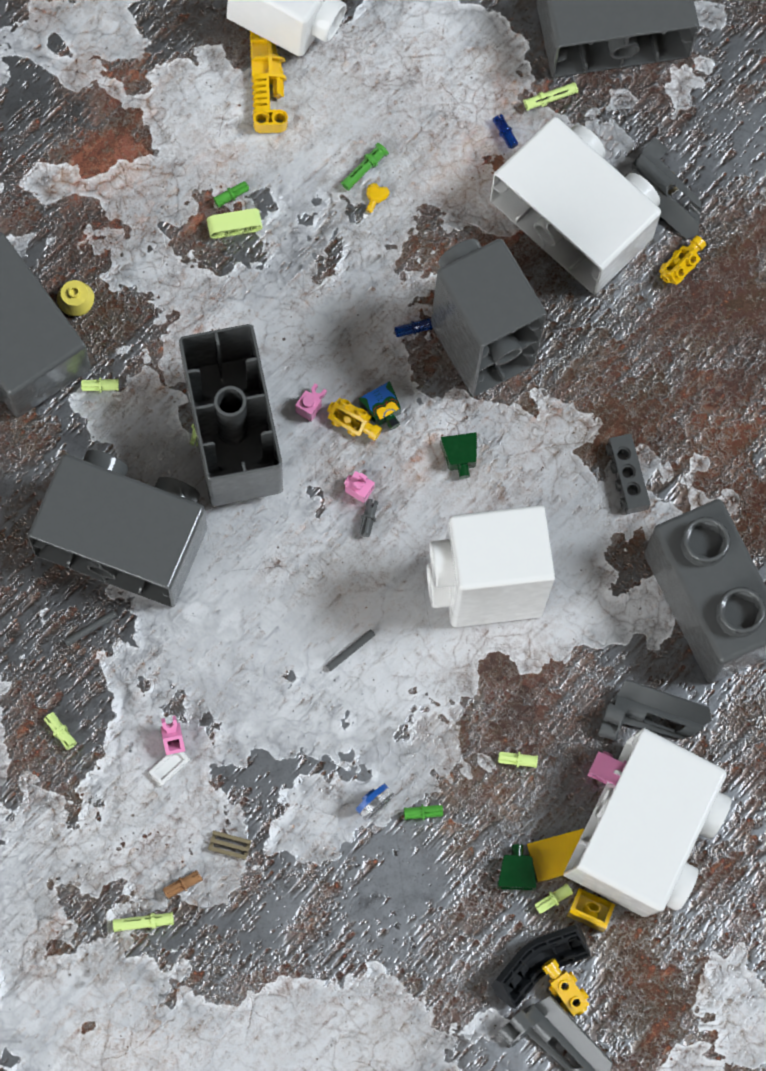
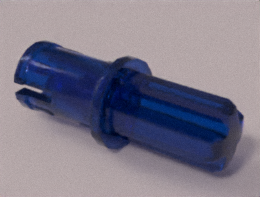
[492,114,518,149]
[394,318,432,337]

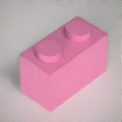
[588,751,627,786]

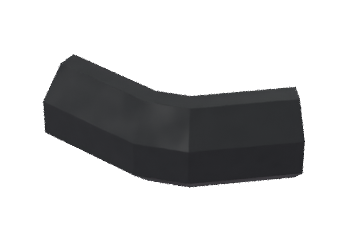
[491,924,591,1009]

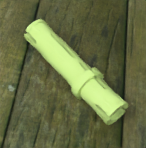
[523,82,578,111]
[113,912,174,932]

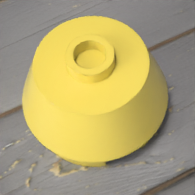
[57,280,94,316]

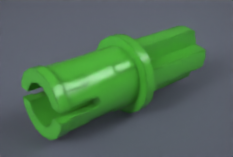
[213,181,249,208]
[404,804,443,820]

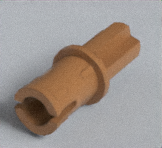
[163,870,203,899]

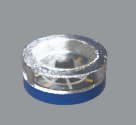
[355,784,395,821]

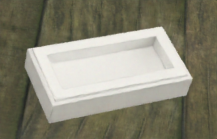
[148,752,191,787]

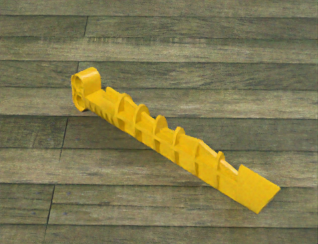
[250,31,288,133]

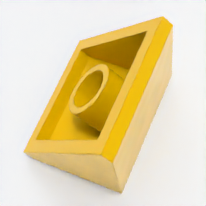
[567,888,615,933]

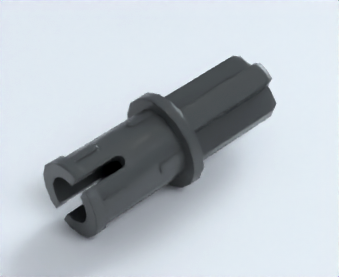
[359,499,378,537]

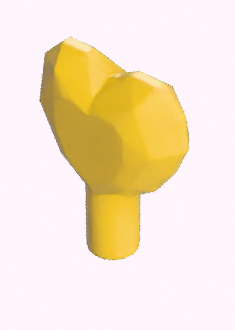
[366,183,390,213]

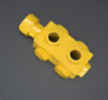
[659,236,706,285]
[327,398,382,441]
[541,958,590,1016]

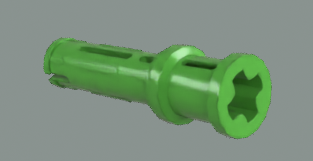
[341,143,389,191]

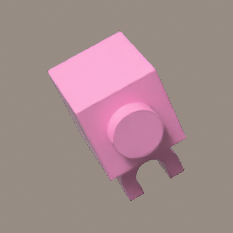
[295,384,327,422]
[344,471,375,503]
[160,716,185,755]

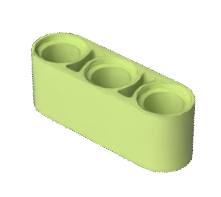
[207,209,263,239]

